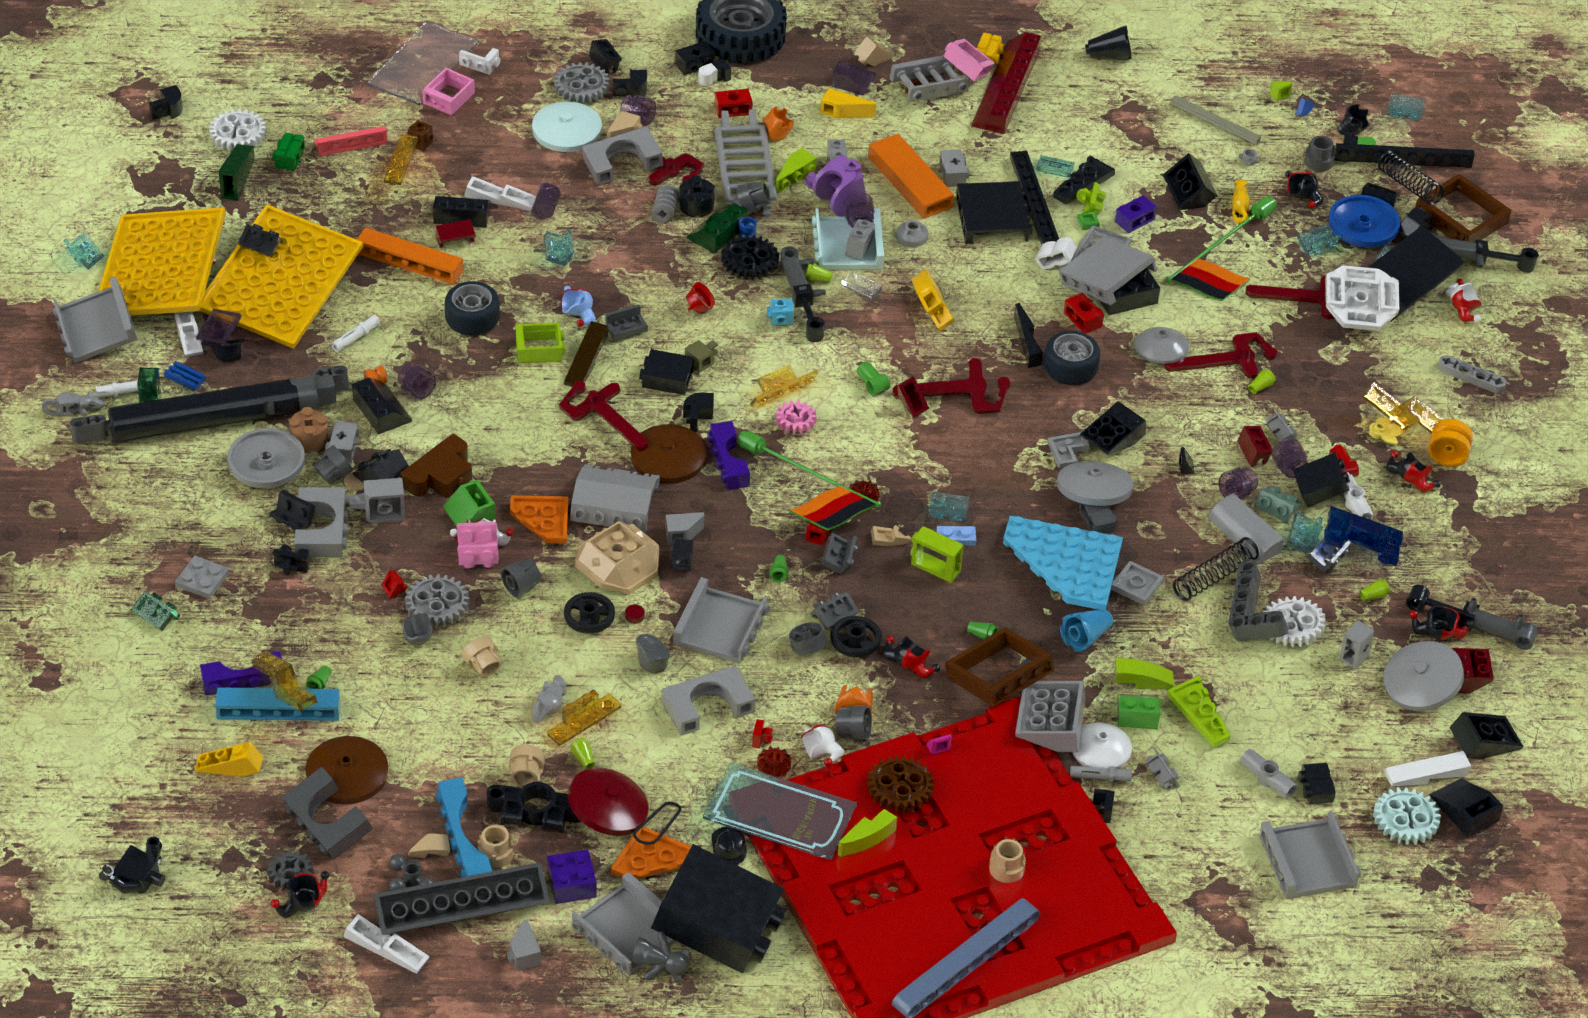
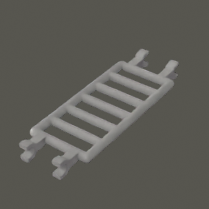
[714,109,777,217]

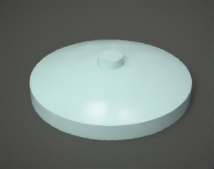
[532,102,602,152]

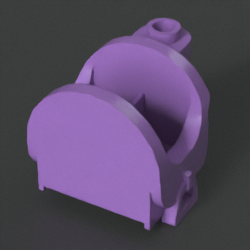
[805,155,869,217]

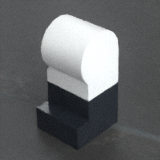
[698,59,731,86]

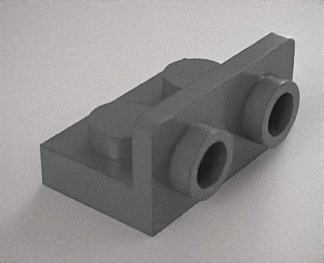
[810,592,859,630]

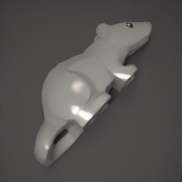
[42,391,106,416]
[532,675,567,723]

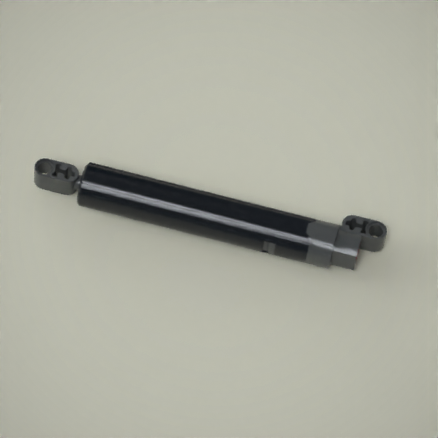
[70,366,349,443]

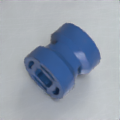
[739,217,757,238]

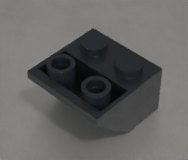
[352,449,409,483]

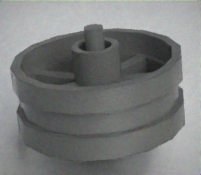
[789,622,826,655]

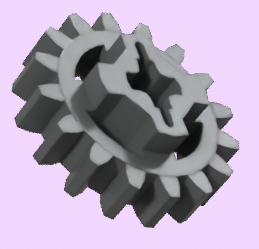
[267,850,314,891]

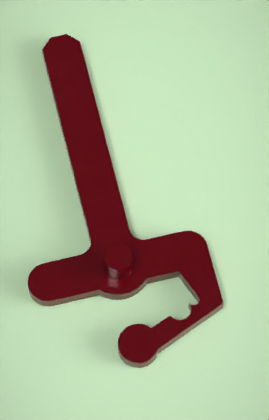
[649,153,704,185]
[1245,276,1334,319]
[1164,332,1277,379]
[893,358,1010,414]
[559,381,648,451]

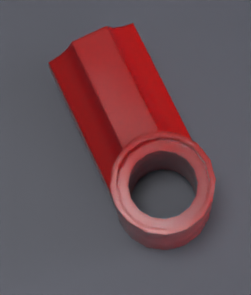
[1329,444,1359,477]

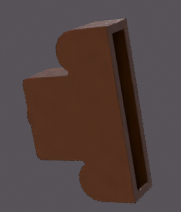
[400,433,472,498]

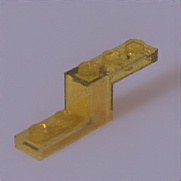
[1363,382,1444,434]
[251,652,318,711]

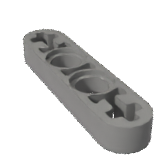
[1438,355,1507,393]

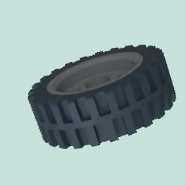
[695,0,787,64]

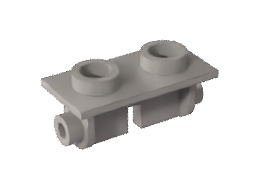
[1266,409,1298,446]
[1146,748,1180,790]

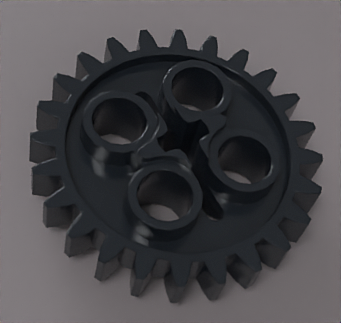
[721,234,779,280]

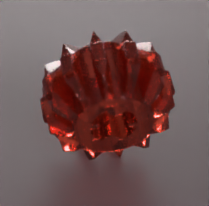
[849,479,880,509]
[757,746,791,780]

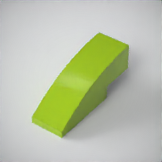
[1114,658,1175,689]
[838,809,897,857]

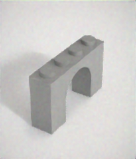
[582,126,663,186]
[294,487,350,557]
[662,665,755,736]

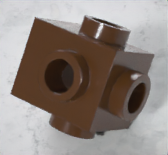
[407,120,434,152]

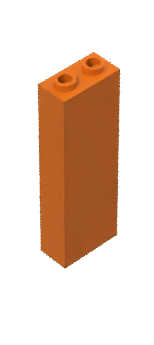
[868,134,954,219]

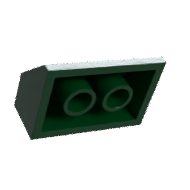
[687,203,748,254]

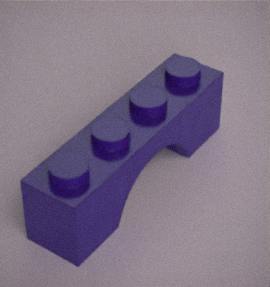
[707,421,750,490]
[200,651,285,696]

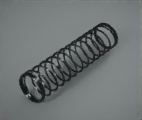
[1378,151,1444,205]
[1173,537,1259,601]

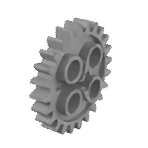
[554,62,610,104]
[405,574,469,628]

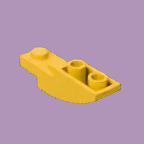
[912,269,955,331]

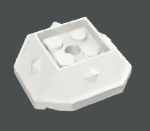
[1325,265,1399,331]

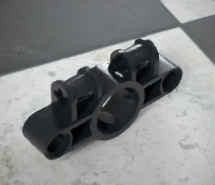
[487,782,581,833]

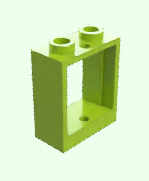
[515,322,565,363]
[910,526,964,583]

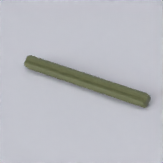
[1171,96,1261,145]

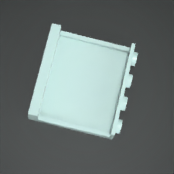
[812,208,884,270]

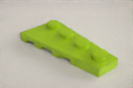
[1167,675,1231,748]

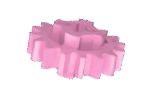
[776,400,817,435]

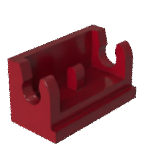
[435,219,476,248]
[1237,426,1274,467]

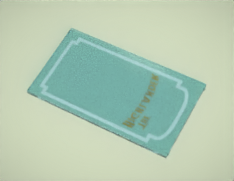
[703,762,857,860]

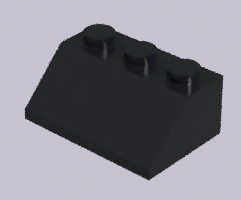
[1163,153,1218,210]
[433,196,491,228]
[352,377,412,435]

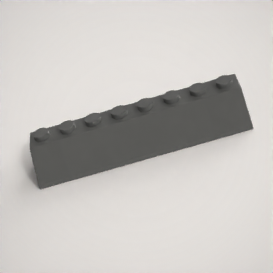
[373,862,550,935]

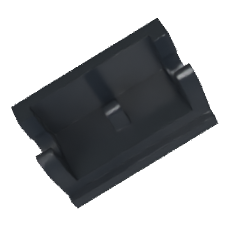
[588,39,622,74]

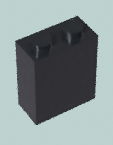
[639,349,694,395]
[1293,452,1351,508]

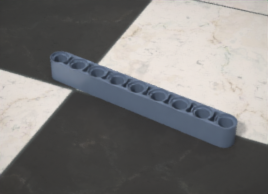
[892,898,1040,1018]

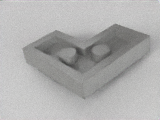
[1047,432,1089,469]

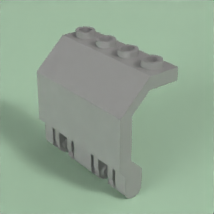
[570,464,660,532]

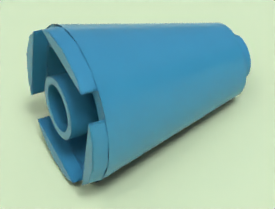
[1060,610,1113,652]

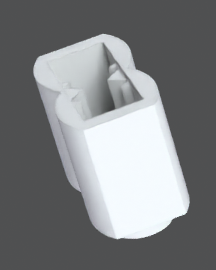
[1035,237,1077,269]

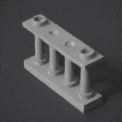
[889,55,971,103]

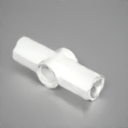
[1343,472,1374,524]

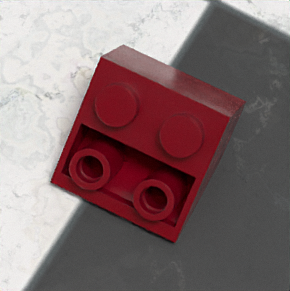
[1452,648,1494,694]

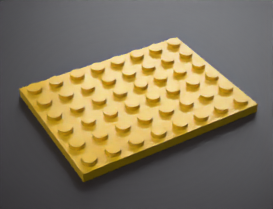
[200,204,363,349]
[98,207,226,316]

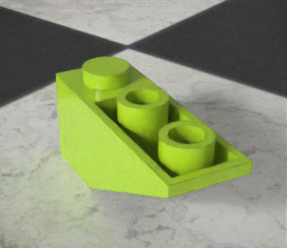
[776,148,817,194]

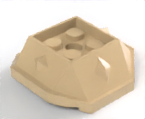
[575,521,659,595]

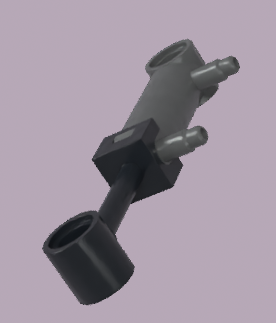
[1431,232,1539,272]
[780,246,826,342]
[1406,584,1538,650]

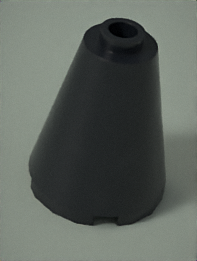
[1085,25,1132,59]

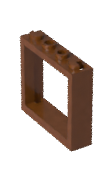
[1415,174,1512,242]
[945,627,1054,707]

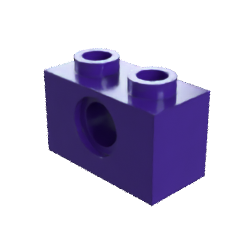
[1115,195,1157,233]

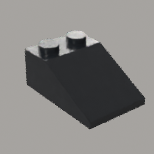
[1449,712,1524,759]

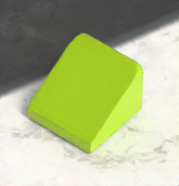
[1270,81,1293,101]

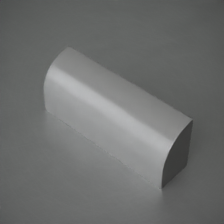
[1208,493,1284,565]

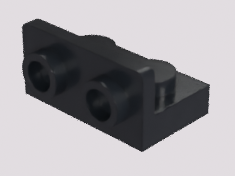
[1361,183,1401,208]
[238,224,283,258]
[269,490,315,530]

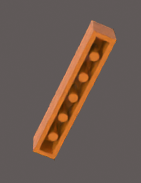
[356,227,463,285]

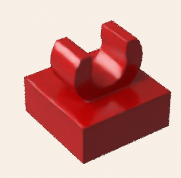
[381,570,408,598]
[752,719,773,749]

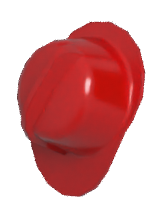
[686,282,715,314]

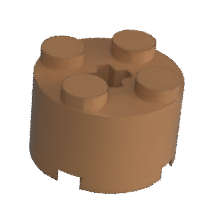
[289,407,329,452]

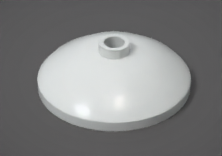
[1072,723,1132,769]

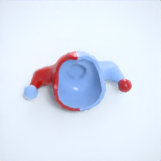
[561,286,596,327]

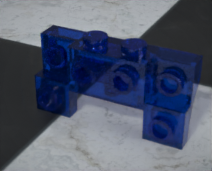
[1324,506,1403,566]

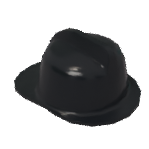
[201,339,245,362]
[711,826,747,865]

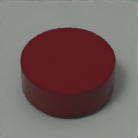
[625,604,645,624]

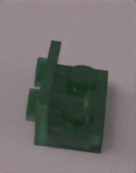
[131,591,180,631]

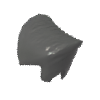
[636,634,670,674]

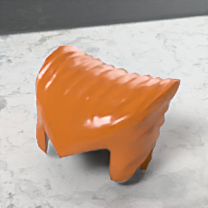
[762,106,794,141]
[834,685,873,716]

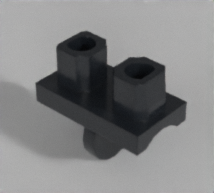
[273,545,309,576]

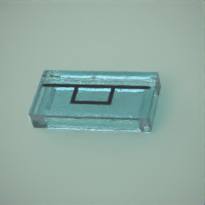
[1036,155,1075,178]

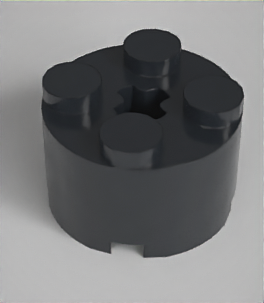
[679,175,715,217]

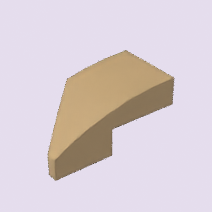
[871,525,911,546]
[408,834,450,859]

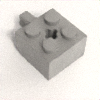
[350,478,405,524]

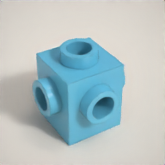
[767,299,794,325]

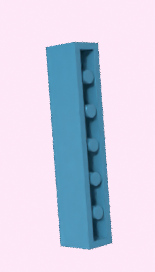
[215,687,341,721]

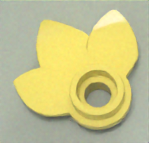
[1369,418,1404,445]

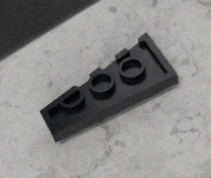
[1054,155,1115,204]

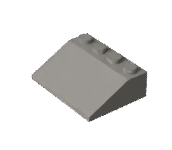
[1015,681,1086,752]

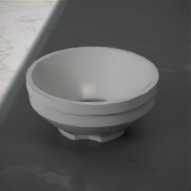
[896,220,928,247]

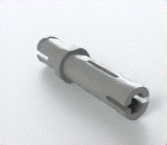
[1070,766,1132,782]

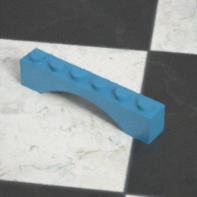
[435,777,492,877]

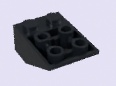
[1080,401,1146,455]
[1429,778,1503,837]

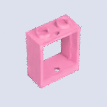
[943,39,995,81]
[422,68,475,116]

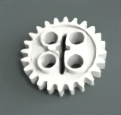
[209,109,266,151]
[1263,596,1326,647]

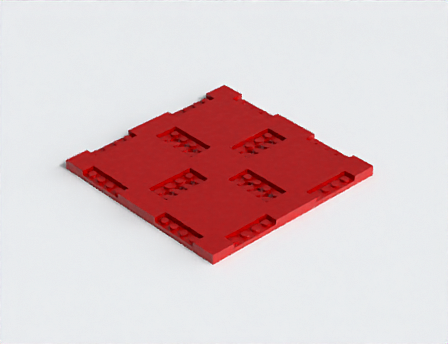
[729,696,1177,1018]

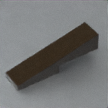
[564,321,608,387]

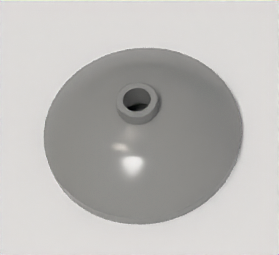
[1134,327,1189,364]

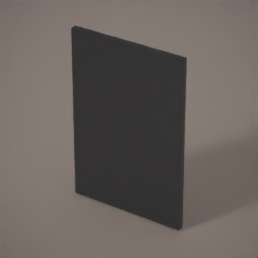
[1368,225,1465,322]

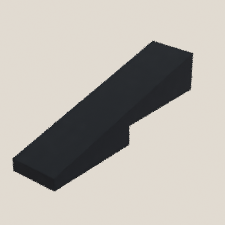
[1014,303,1043,368]

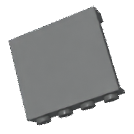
[1058,236,1157,305]
[52,277,138,363]
[673,577,770,664]
[1259,810,1361,899]
[572,872,676,976]

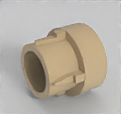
[461,636,502,678]
[509,744,545,787]
[478,824,514,868]
[989,839,1026,883]

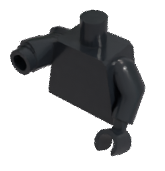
[99,837,166,894]

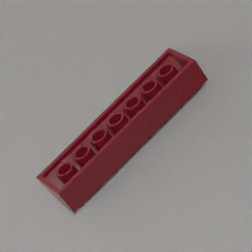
[971,32,1041,134]

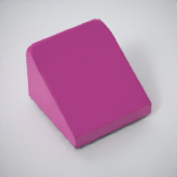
[927,734,952,755]

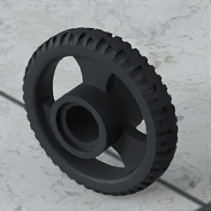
[564,592,615,634]
[830,615,882,658]

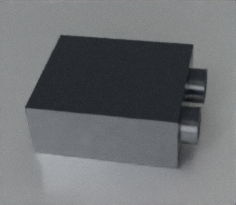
[651,844,787,974]

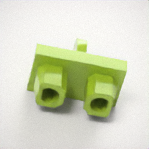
[1076,182,1106,215]

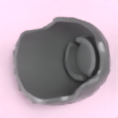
[402,613,433,645]

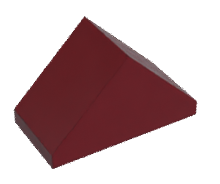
[897,376,930,418]

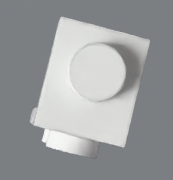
[459,48,500,75]

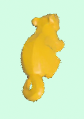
[1231,179,1250,224]

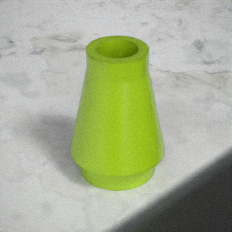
[805,263,833,282]
[1248,369,1276,394]
[1359,579,1390,601]
[571,738,595,770]

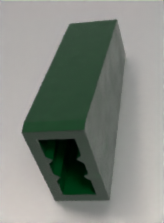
[219,144,255,201]

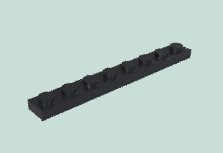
[1334,143,1475,168]
[1010,150,1059,246]

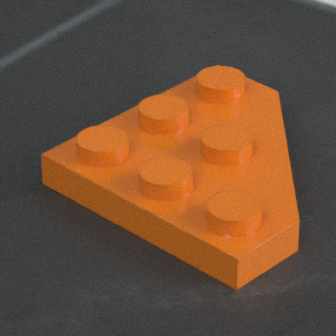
[510,495,568,544]
[611,826,691,879]

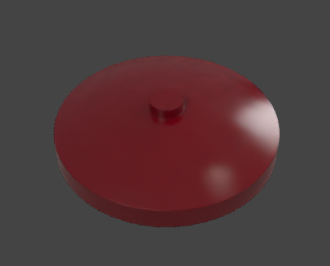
[568,768,649,836]

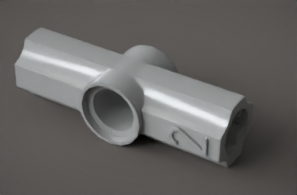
[1240,749,1297,798]

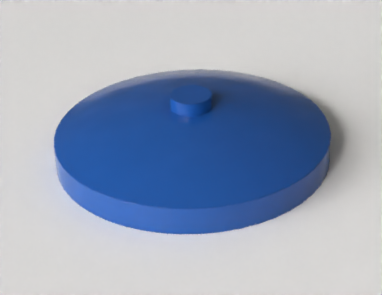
[1328,195,1400,248]

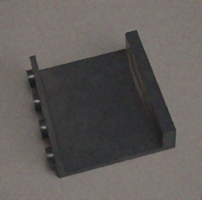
[956,181,1032,244]

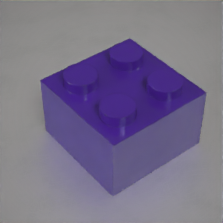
[547,849,597,904]

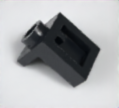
[1093,789,1115,823]

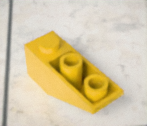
[820,88,876,118]
[195,742,263,777]

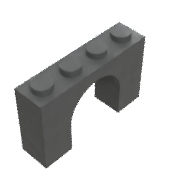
[282,767,373,860]

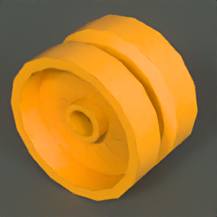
[1428,419,1473,467]

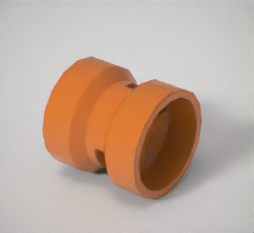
[363,365,388,384]

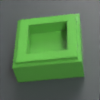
[1077,212,1100,230]

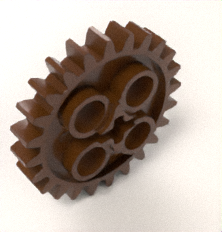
[867,755,934,813]

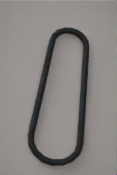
[633,801,682,845]

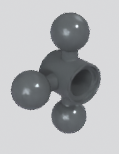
[389,854,435,891]

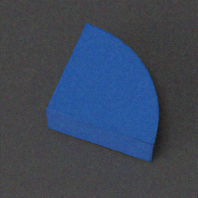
[1296,98,1314,116]

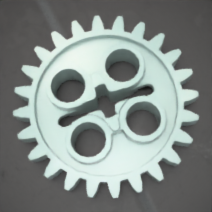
[1373,787,1441,845]

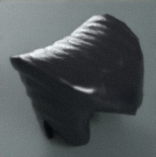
[1337,104,1370,136]

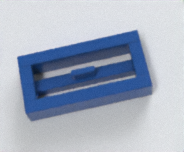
[164,361,206,391]

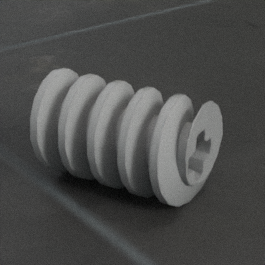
[652,185,679,223]

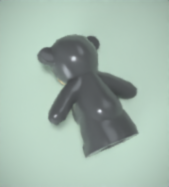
[631,932,689,981]

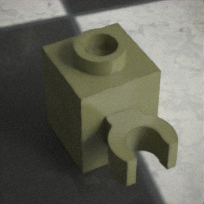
[685,340,718,373]

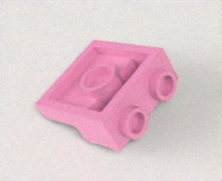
[457,522,499,568]

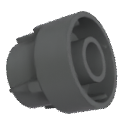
[1304,135,1336,172]
[737,181,771,214]
[314,445,353,484]
[500,559,541,598]
[836,705,872,740]

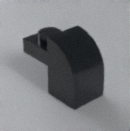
[613,70,647,101]
[149,85,183,120]
[1399,207,1435,236]
[683,392,714,432]
[670,539,694,571]

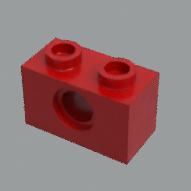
[714,88,753,118]
[1063,292,1104,334]

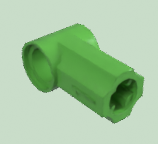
[857,361,890,396]

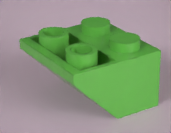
[443,479,495,527]

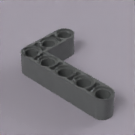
[1228,559,1289,641]

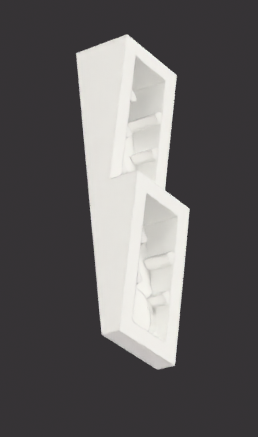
[464,176,539,212]
[173,312,203,357]
[1384,751,1471,786]
[344,914,430,974]

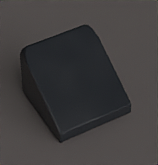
[1179,447,1195,474]

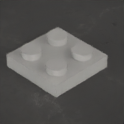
[175,556,229,599]
[1111,561,1164,606]

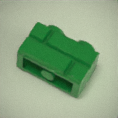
[272,132,305,171]

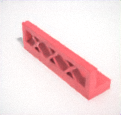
[314,126,387,156]

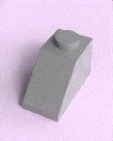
[507,919,541,971]

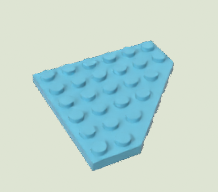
[1003,516,1123,611]

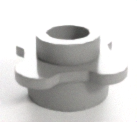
[1239,149,1260,165]

